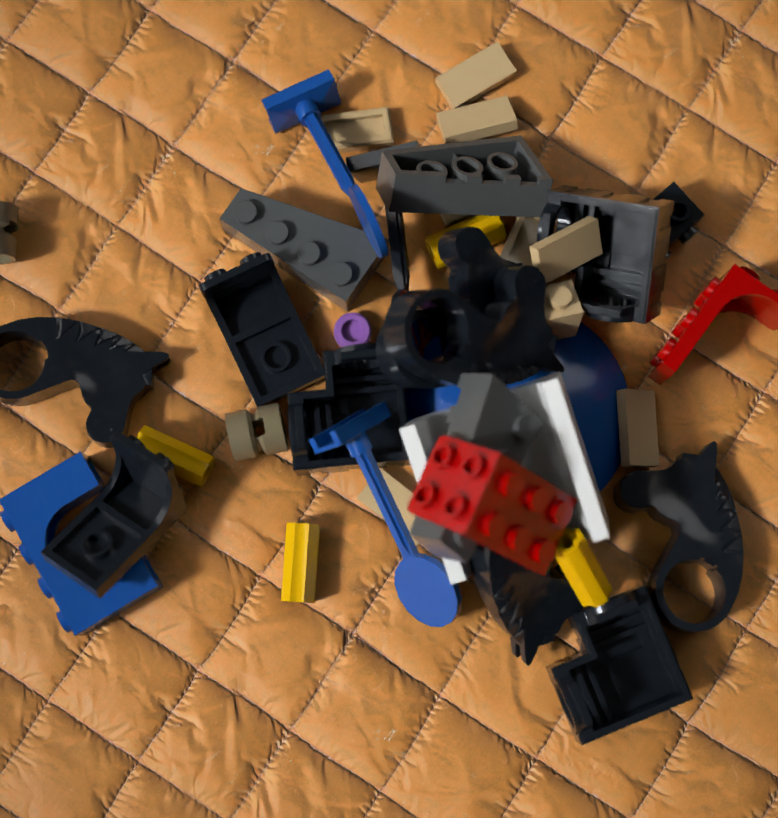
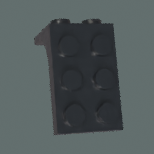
[199,252,325,407]
[41,431,188,599]

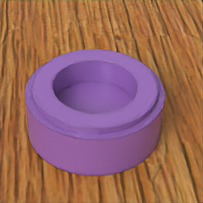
[334,313,372,347]

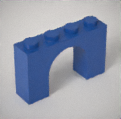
[0,452,164,636]

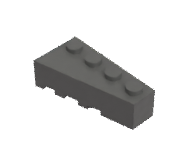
[376,135,553,217]
[219,188,389,312]
[409,373,544,563]

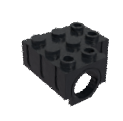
[537,185,674,324]
[287,343,411,476]
[545,585,694,745]

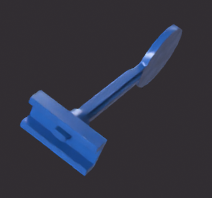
[261,69,389,259]
[309,401,462,627]

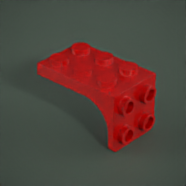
[648,264,778,385]
[408,435,577,576]

